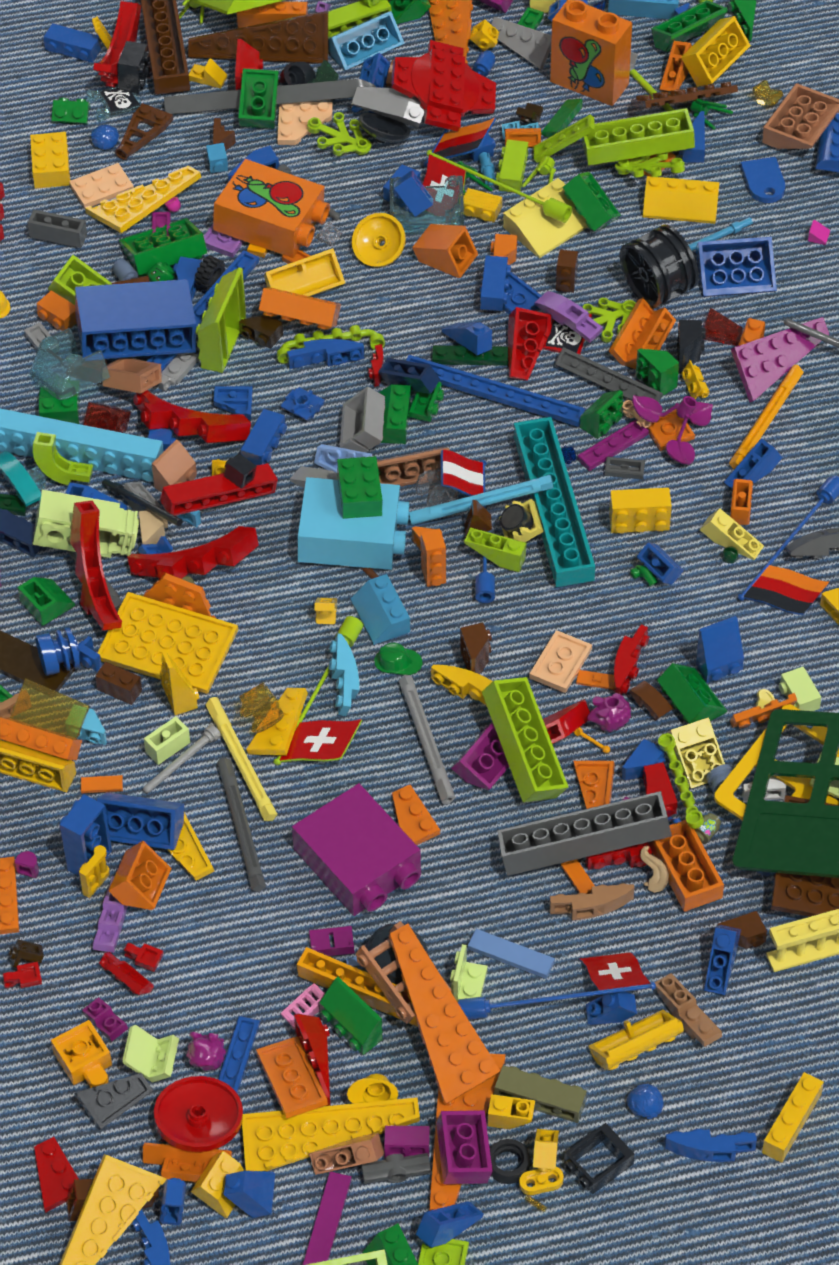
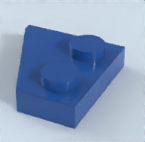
[214,386,253,419]

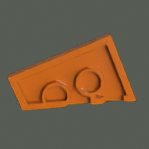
[730,693,797,729]

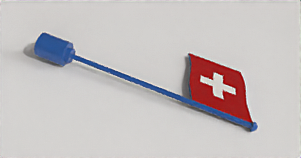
[458,952,656,1020]

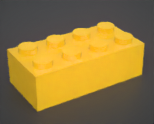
[681,16,751,87]

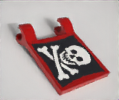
[543,313,592,355]

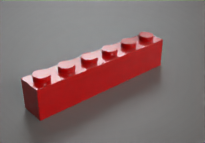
[160,463,278,516]

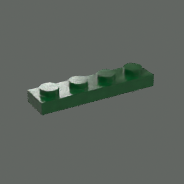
[432,345,508,366]

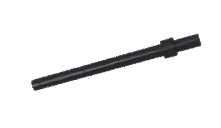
[102,479,183,527]

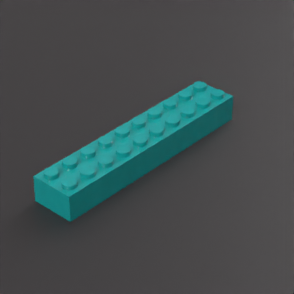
[514,417,595,587]

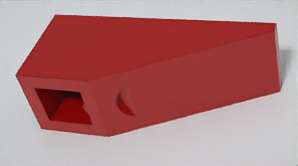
[543,699,590,744]

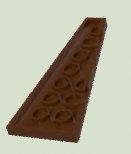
[188,11,329,63]

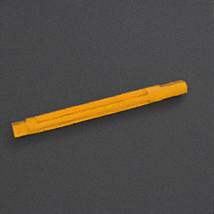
[729,365,804,469]

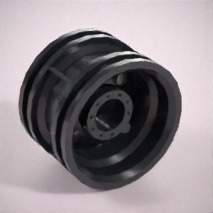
[619,224,699,309]

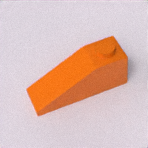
[659,41,692,92]

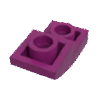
[82,997,128,1042]

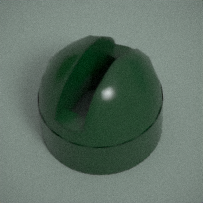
[722,546,738,564]

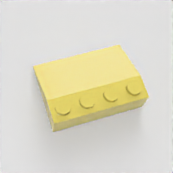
[503,178,588,258]

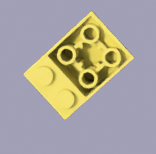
[667,718,725,789]

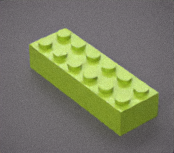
[582,108,695,166]
[482,677,569,803]

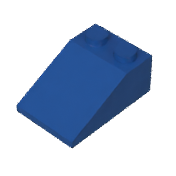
[696,616,744,683]

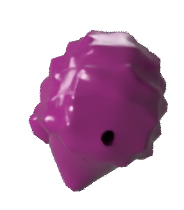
[588,693,631,733]
[186,1032,226,1071]

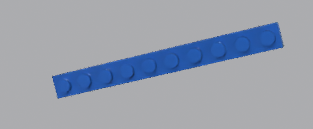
[147,250,259,373]
[406,355,585,427]

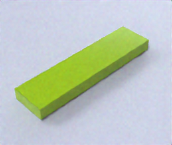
[533,114,595,163]

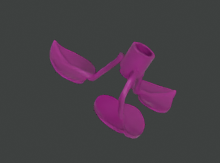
[632,395,713,465]

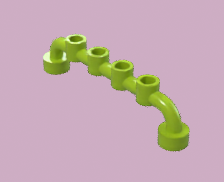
[277,325,385,364]
[658,733,704,829]

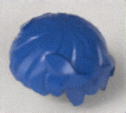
[91,125,119,150]
[627,1084,664,1119]

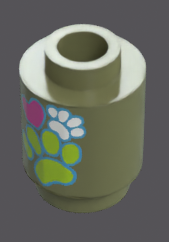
[694,813,721,844]

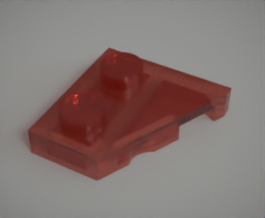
[703,308,743,346]

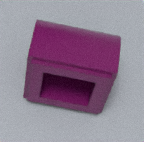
[15,851,39,878]

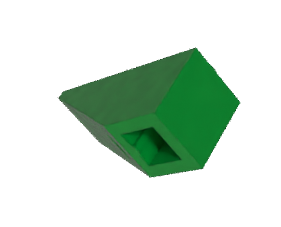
[728,0,756,41]

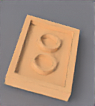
[69,163,134,209]
[529,630,592,693]

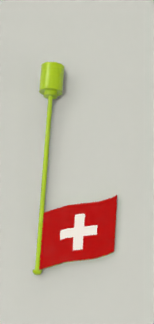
[423,150,572,225]
[274,616,363,765]

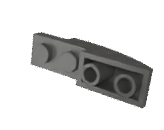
[785,528,839,558]

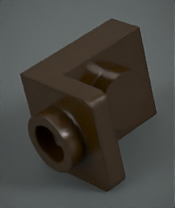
[9,939,44,968]

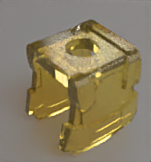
[239,682,284,733]

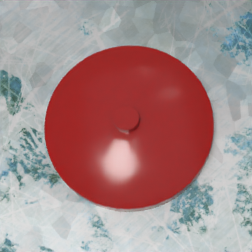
[154,1076,243,1152]

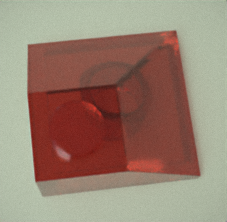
[83,402,131,433]

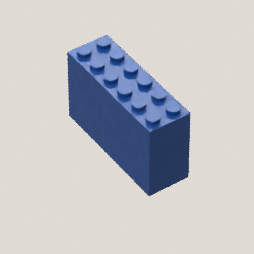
[75,279,196,360]

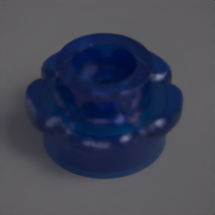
[561,446,576,464]

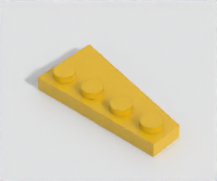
[246,688,308,755]
[166,812,214,881]

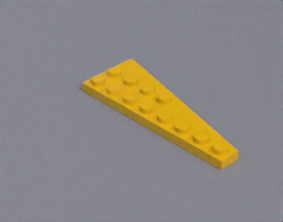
[242,1097,420,1171]

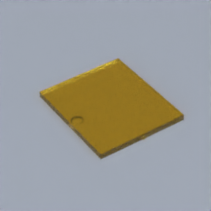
[10,678,90,756]

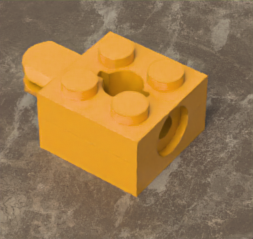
[51,1020,112,1088]

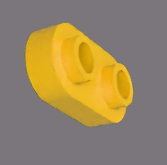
[519,1167,564,1195]

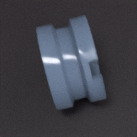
[706,764,733,794]

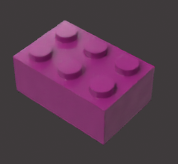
[436,1110,493,1184]

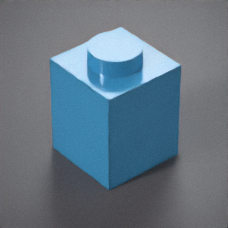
[206,143,228,173]

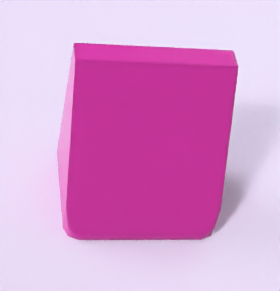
[808,220,830,245]

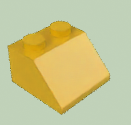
[191,1151,244,1218]

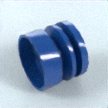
[35,627,80,676]

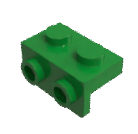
[51,98,91,125]
[409,382,444,422]

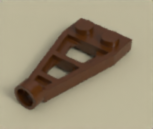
[115,103,173,160]

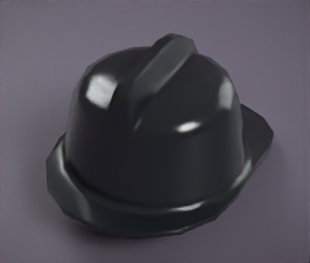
[278,62,316,86]

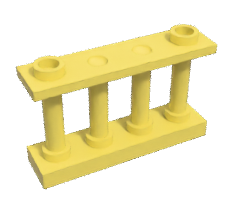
[766,909,839,972]

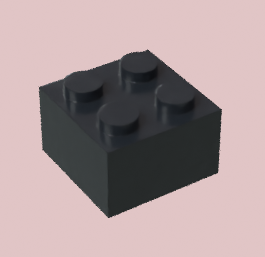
[118,41,150,94]

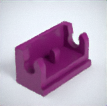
[384,1126,430,1158]

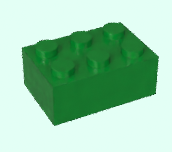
[337,456,383,519]

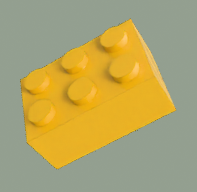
[30,132,71,189]
[609,488,672,533]

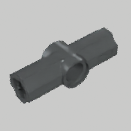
[361,1153,431,1184]

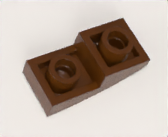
[629,681,673,721]

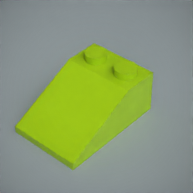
[48,255,112,305]

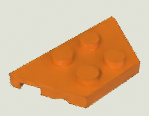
[143,573,216,618]

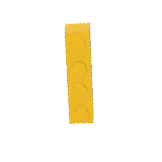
[762,1072,824,1163]

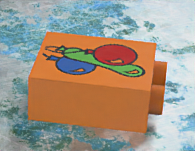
[550,0,632,106]
[213,159,330,258]

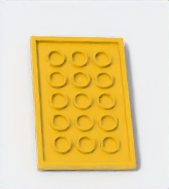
[98,592,239,694]

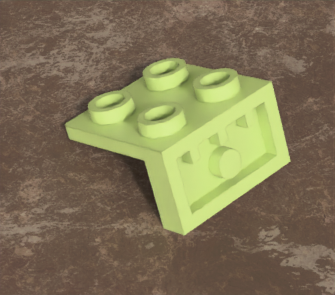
[450,944,488,1002]

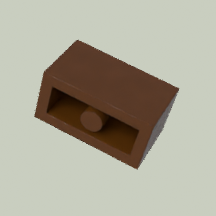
[556,249,578,293]
[95,661,142,705]

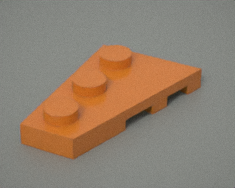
[573,761,615,809]
[392,784,440,845]

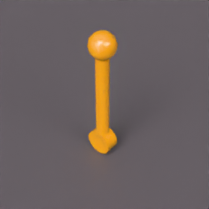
[574,727,610,753]

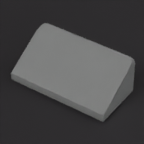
[122,482,161,516]

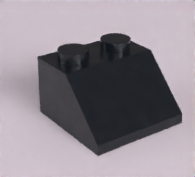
[677,320,706,374]

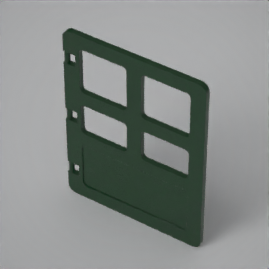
[732,709,839,878]

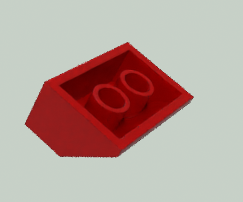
[235,39,263,90]

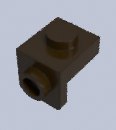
[516,103,544,124]

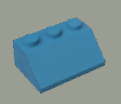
[351,574,410,645]

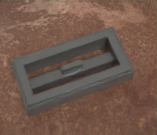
[605,457,645,480]

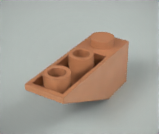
[309,1132,384,1175]

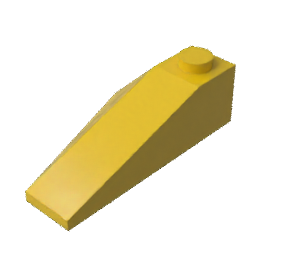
[160,652,200,715]

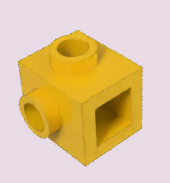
[470,19,499,51]

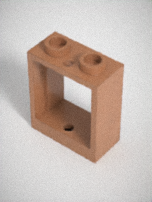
[101,357,162,393]

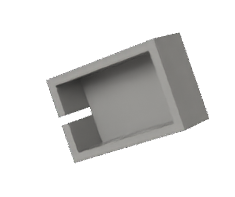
[340,386,385,453]

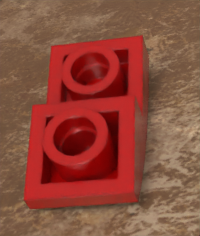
[368,344,384,387]

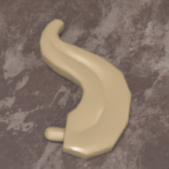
[640,846,669,893]

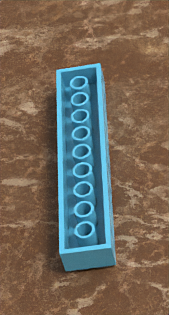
[0,408,164,482]

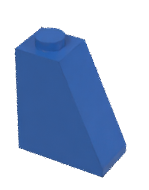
[224,1171,275,1218]

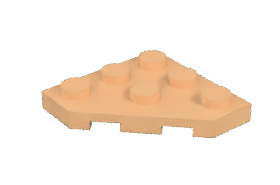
[278,102,333,145]

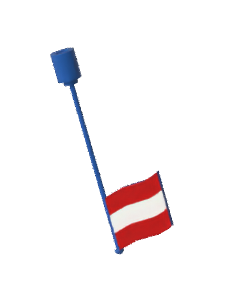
[441,450,495,603]

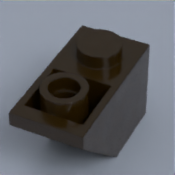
[239,315,283,349]

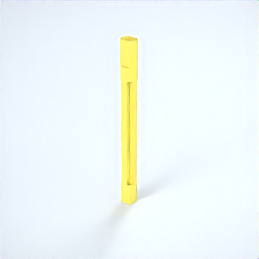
[206,697,278,821]

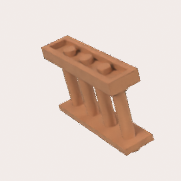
[355,921,452,1024]

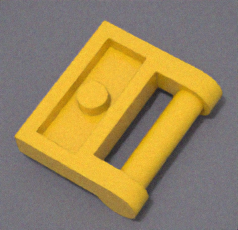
[79,845,110,898]

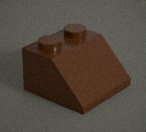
[460,622,492,674]

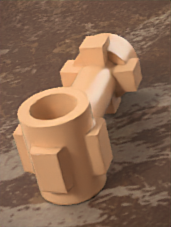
[622,400,652,428]

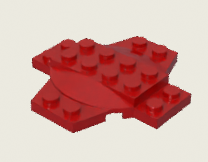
[392,40,496,132]

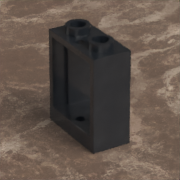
[564,1123,635,1194]

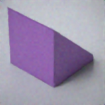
[315,1,331,12]

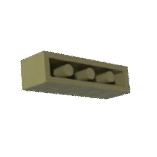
[494,1065,587,1123]

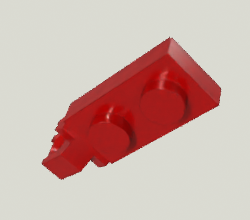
[99,952,154,995]

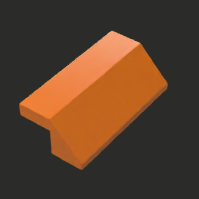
[609,298,676,369]

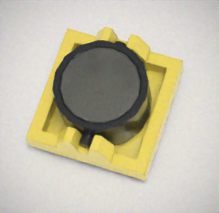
[499,499,544,542]

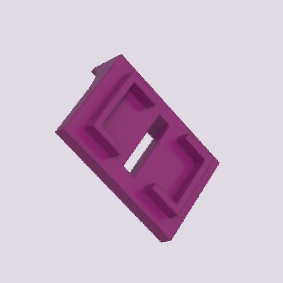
[309,926,355,956]

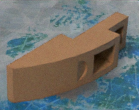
[550,883,634,920]
[654,973,722,1047]

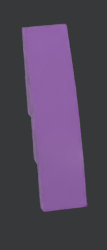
[93,876,128,953]

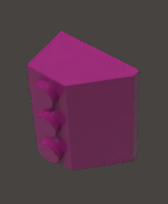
[451,721,509,790]

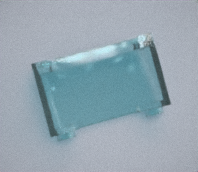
[390,175,464,235]

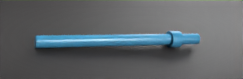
[689,217,753,251]

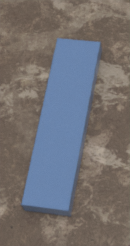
[468,929,555,979]

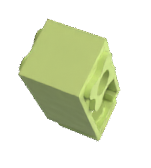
[33,490,139,558]

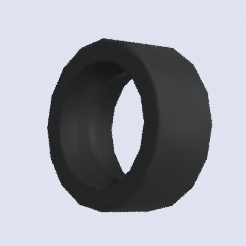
[490,1139,530,1184]

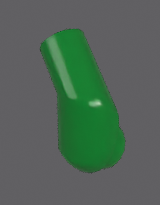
[630,565,658,587]

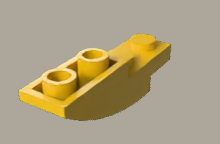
[431,665,493,707]

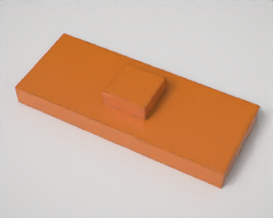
[576,670,614,690]
[81,775,123,793]
[561,859,595,894]

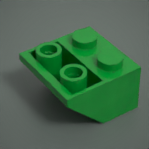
[636,348,679,396]
[580,390,623,439]
[17,577,75,626]

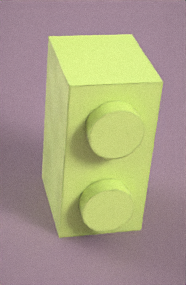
[779,667,821,711]
[144,716,190,765]

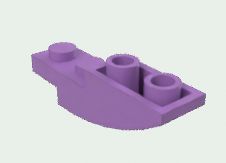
[535,291,603,343]

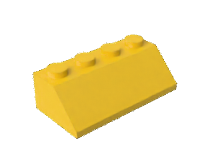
[643,176,719,224]
[0,740,76,793]

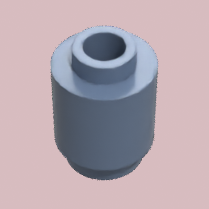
[113,259,138,281]

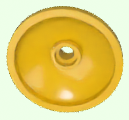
[352,213,406,267]

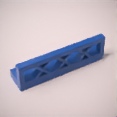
[351,52,391,113]

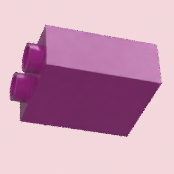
[292,783,421,916]

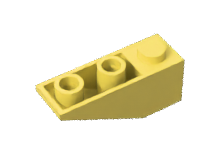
[700,508,764,560]

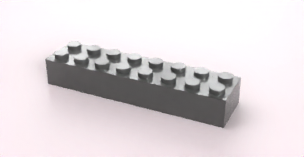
[497,791,672,876]

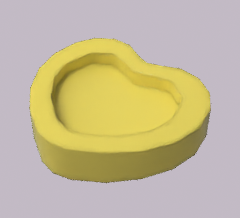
[756,689,775,709]

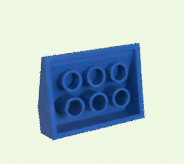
[696,236,777,297]

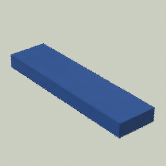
[218,1016,260,1094]

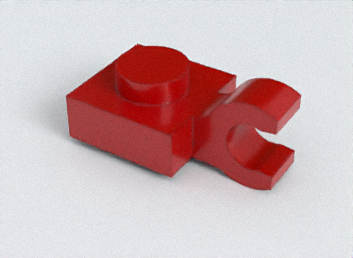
[124,943,164,972]
[3,962,42,988]

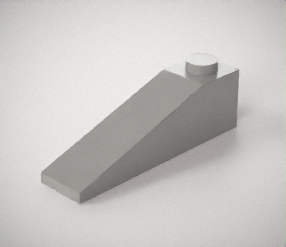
[351,87,425,128]

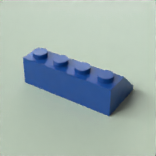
[97,792,184,850]

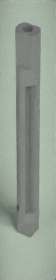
[399,675,455,804]

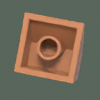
[152,439,197,492]

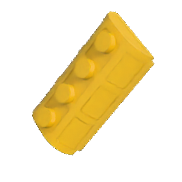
[264,248,345,296]
[588,1010,684,1070]

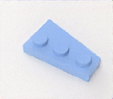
[314,444,372,473]

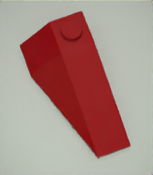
[507,307,552,381]
[294,1014,331,1106]

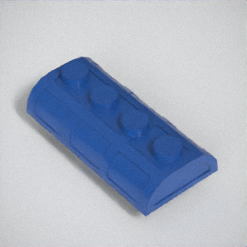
[816,113,839,172]

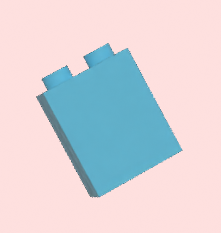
[298,477,409,570]

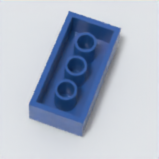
[60,794,112,877]

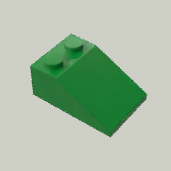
[238,68,279,129]
[39,380,79,424]

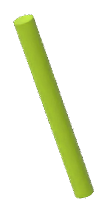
[630,69,675,112]

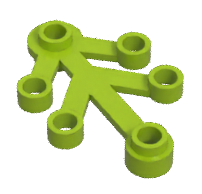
[307,112,371,156]
[615,153,685,178]
[577,297,636,343]

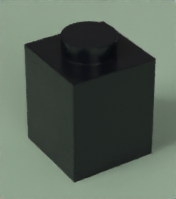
[224,454,257,489]

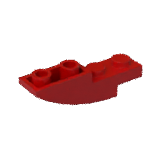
[613,624,650,695]

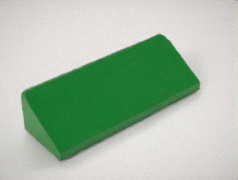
[541,99,583,138]

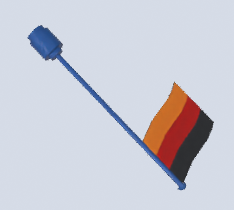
[423,50,496,168]
[738,475,839,615]

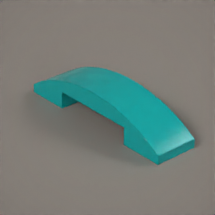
[0,451,41,507]

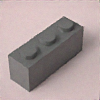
[27,209,87,248]

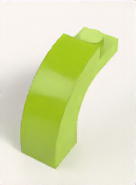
[33,432,93,485]

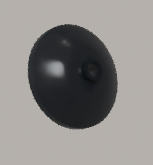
[358,113,411,143]

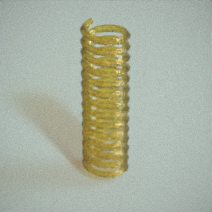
[525,1195,547,1213]

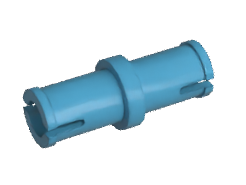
[479,152,496,186]

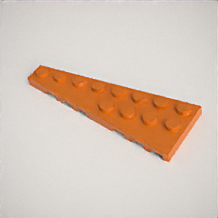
[428,0,473,64]
[389,924,500,1105]
[429,1054,505,1211]

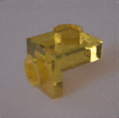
[753,80,784,106]

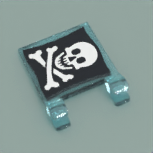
[86,86,142,122]

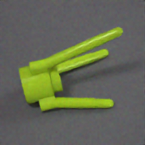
[179,0,205,24]
[522,156,556,188]

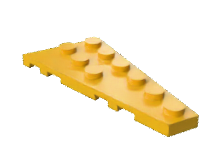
[85,166,201,233]
[59,1154,167,1265]

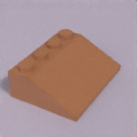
[762,83,839,149]

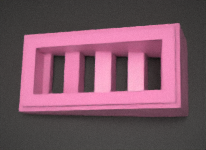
[281,983,325,1029]

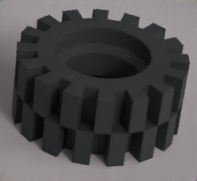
[195,255,225,291]

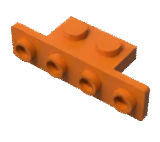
[143,1143,232,1183]

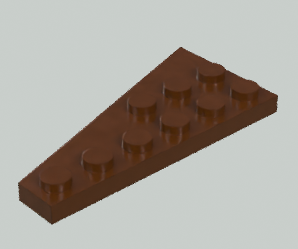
[631,82,738,108]

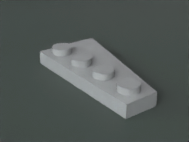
[491,17,552,70]

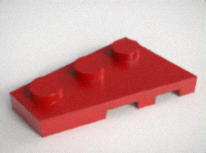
[34,1137,79,1213]

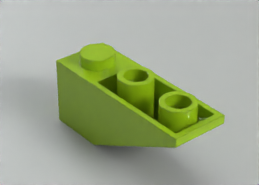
[464,528,527,572]

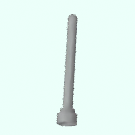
[143,724,221,793]

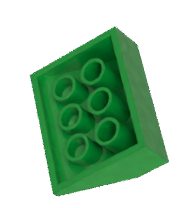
[119,218,207,276]

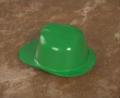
[374,642,423,675]

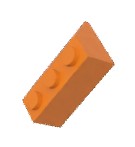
[108,841,172,910]

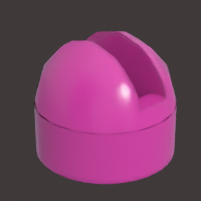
[165,197,181,212]

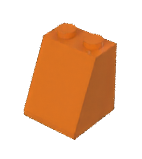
[412,224,478,278]

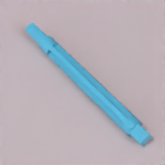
[409,475,554,525]

